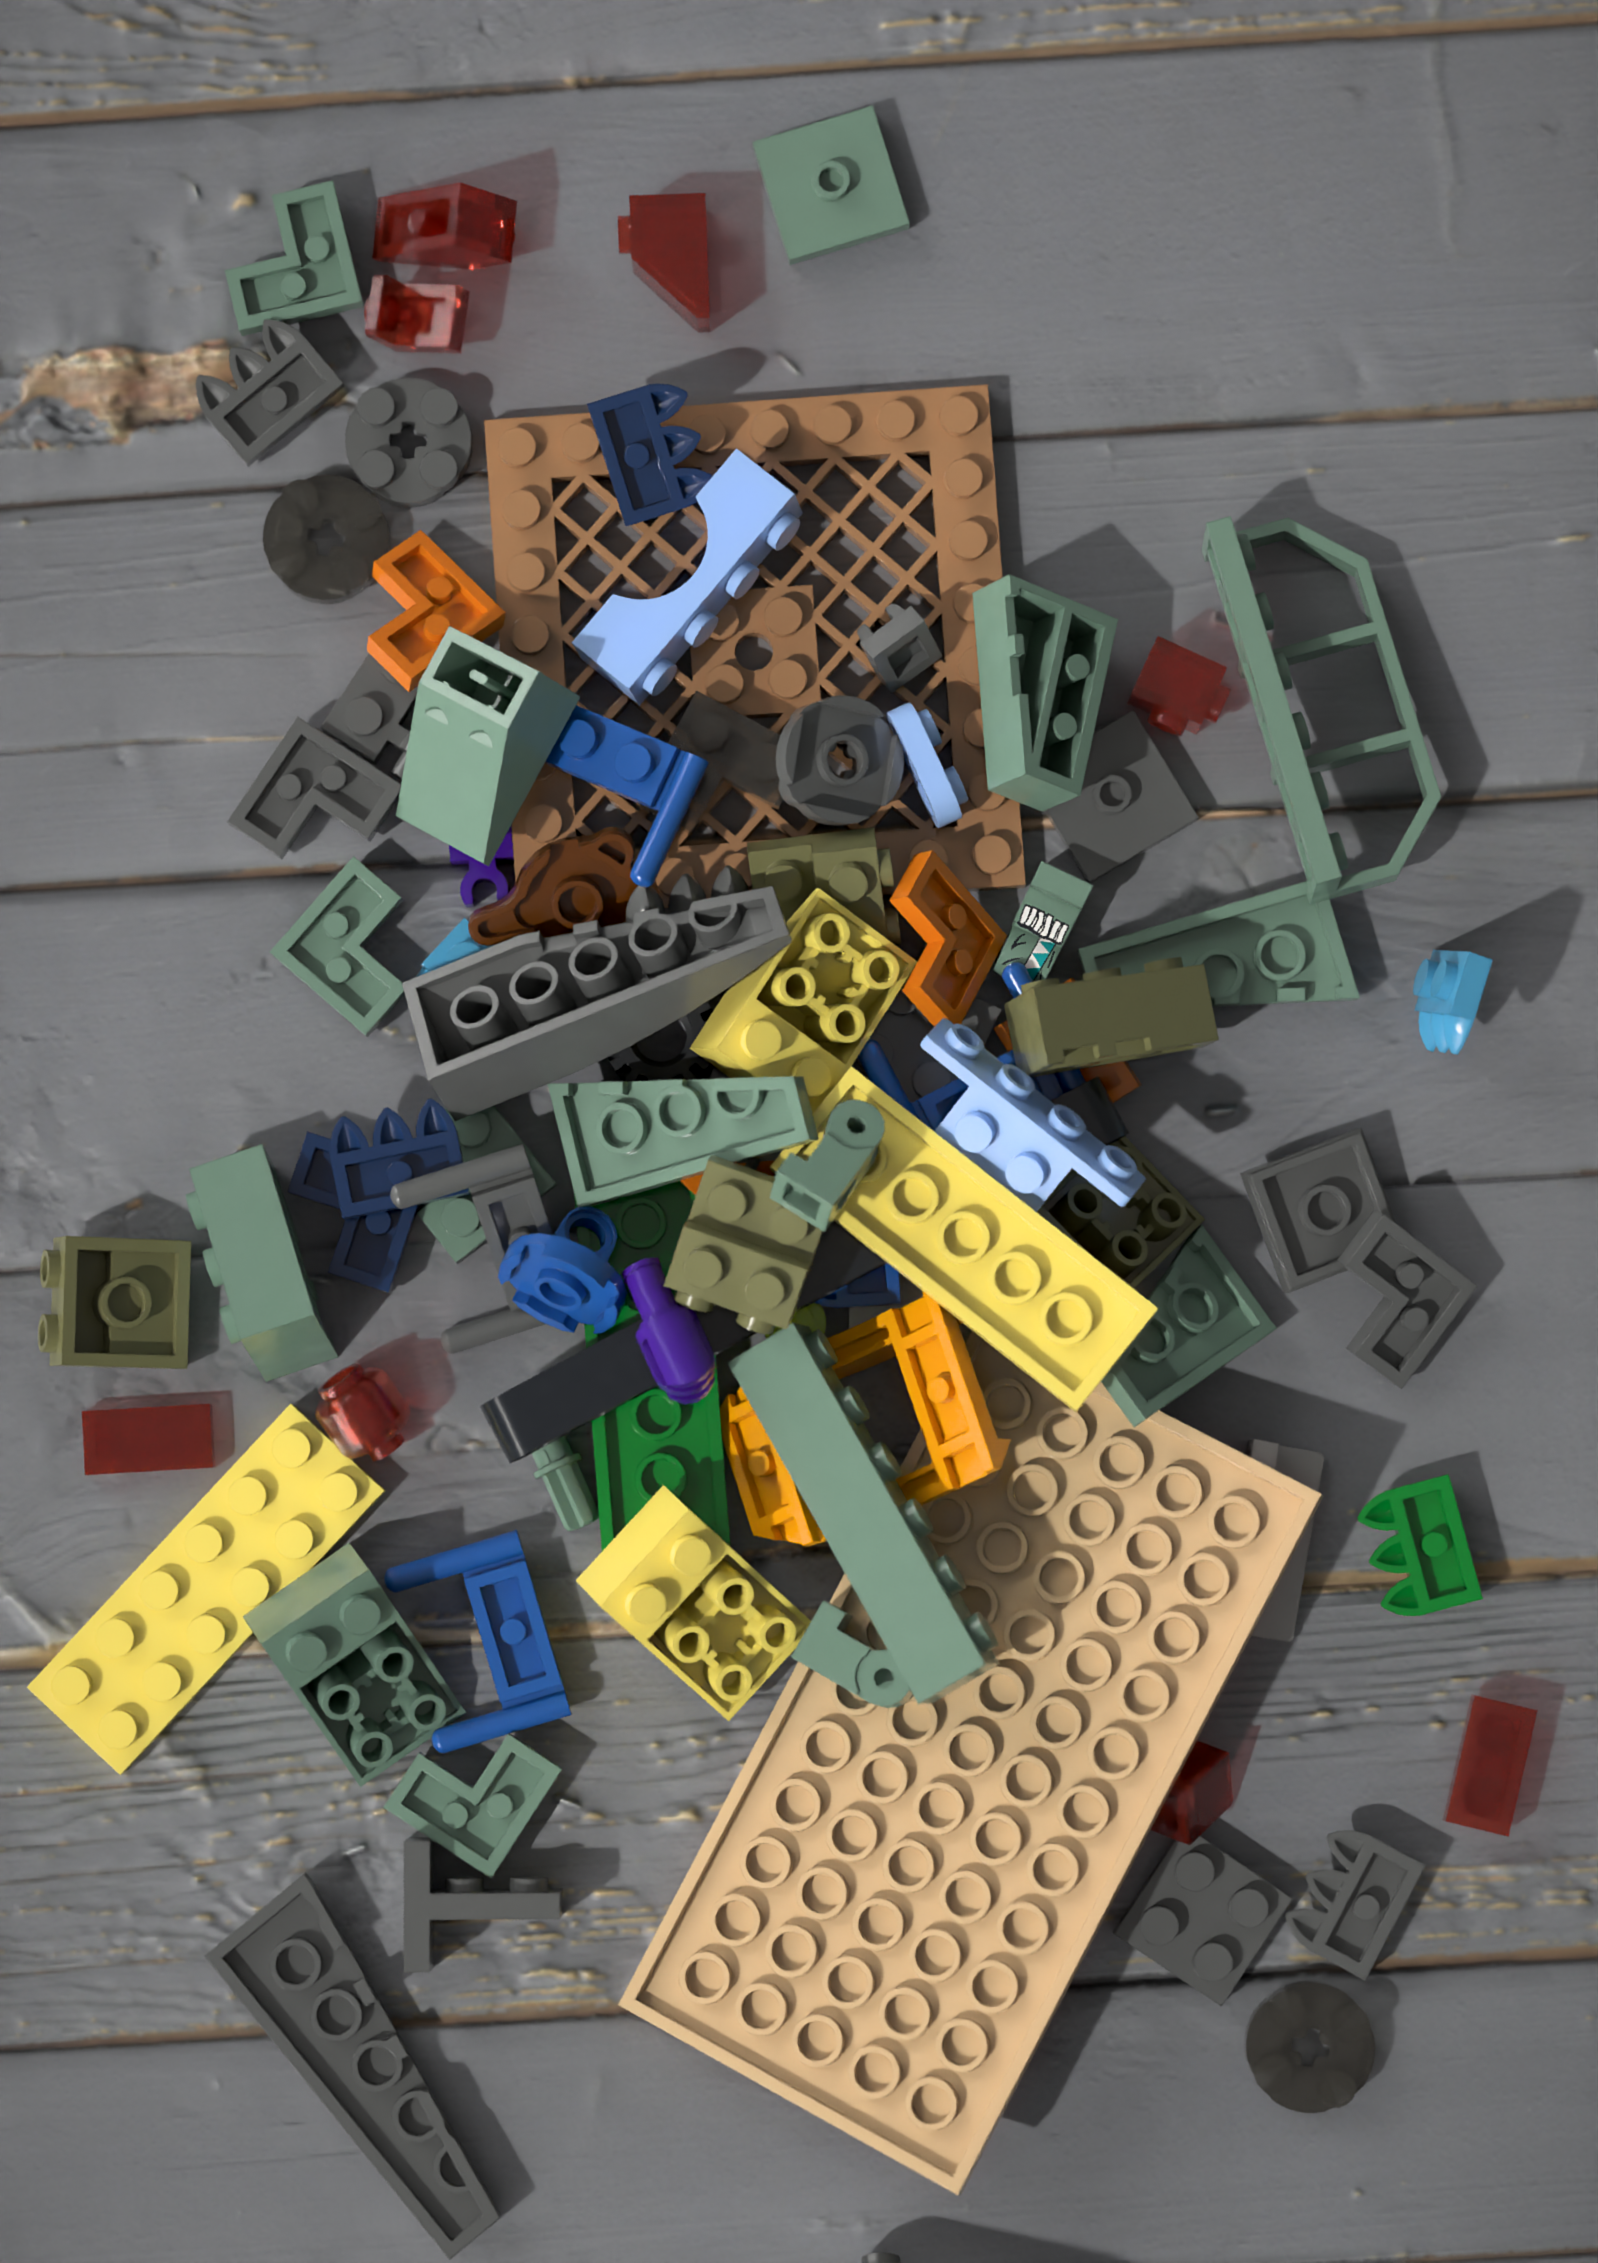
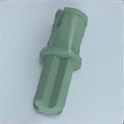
[531,1436,599,1531]

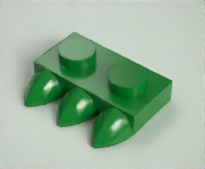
[1357,1474,1483,1616]

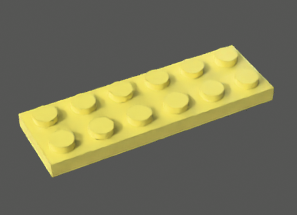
[770,1066,1158,1412]
[27,1404,386,1775]

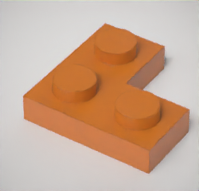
[366,530,506,692]
[889,850,1007,1027]

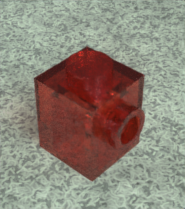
[1127,636,1231,737]

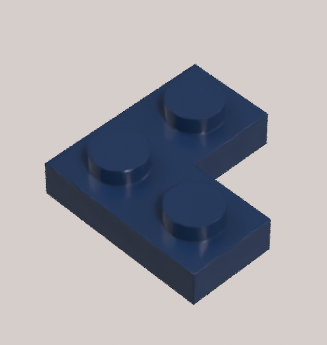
[287,1131,420,1293]

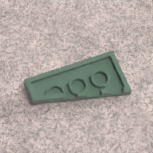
[1077,881,1360,1007]
[548,1076,819,1207]

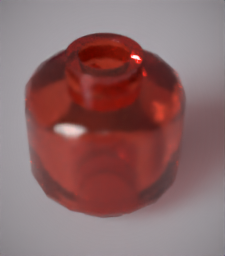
[315,1362,411,1461]

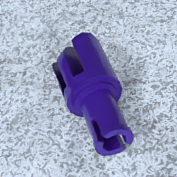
[622,1257,716,1404]

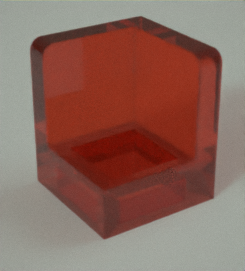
[1151,1741,1233,1845]

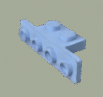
[920,1018,1146,1212]

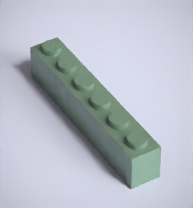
[728,1323,999,1704]

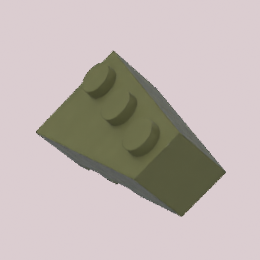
[1004,957,1219,1078]

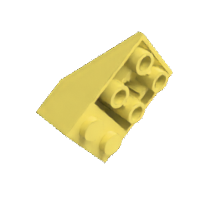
[690,888,917,1114]
[576,1485,811,1721]

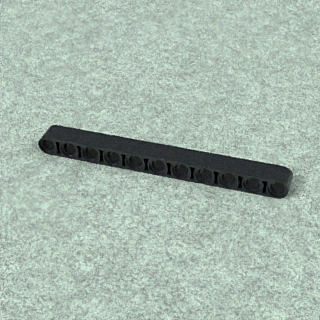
[480,1077,1129,1464]

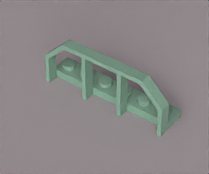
[1202,516,1441,905]

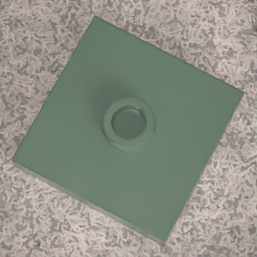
[752,105,910,265]

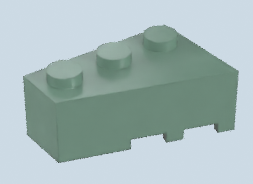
[972,574,1118,812]
[186,1144,338,1382]

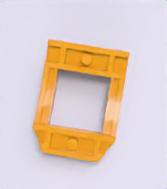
[720,1292,1011,1546]

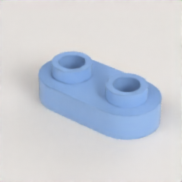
[886,702,968,828]

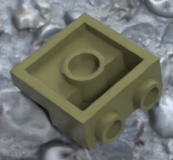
[747,827,901,945]
[664,1155,823,1334]
[38,1236,191,1369]

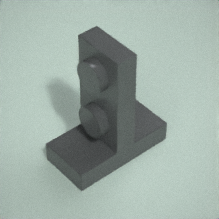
[404,1837,563,1973]

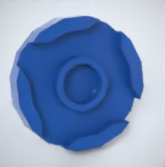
[498,1207,627,1334]

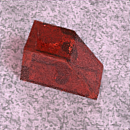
[372,182,517,270]
[618,193,711,333]

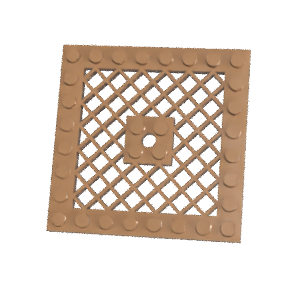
[484,384,1026,908]

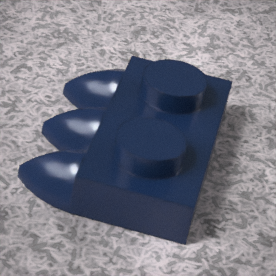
[587,383,713,526]
[329,1099,470,1220]

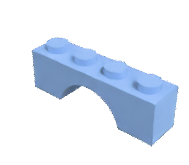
[572,448,803,706]

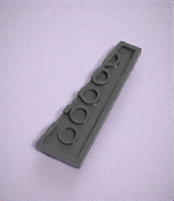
[204,1873,501,2260]

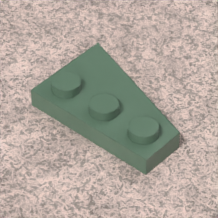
[1101,1225,1277,1428]

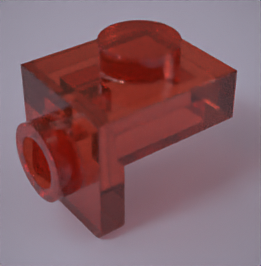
[364,275,470,353]

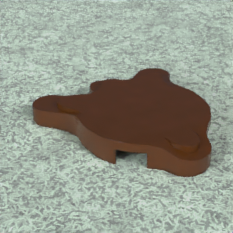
[468,827,638,946]

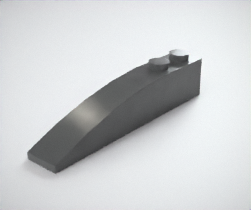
[402,886,792,1121]

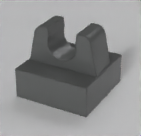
[857,604,943,694]

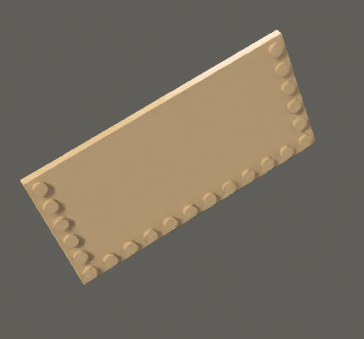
[618,1331,1323,2195]

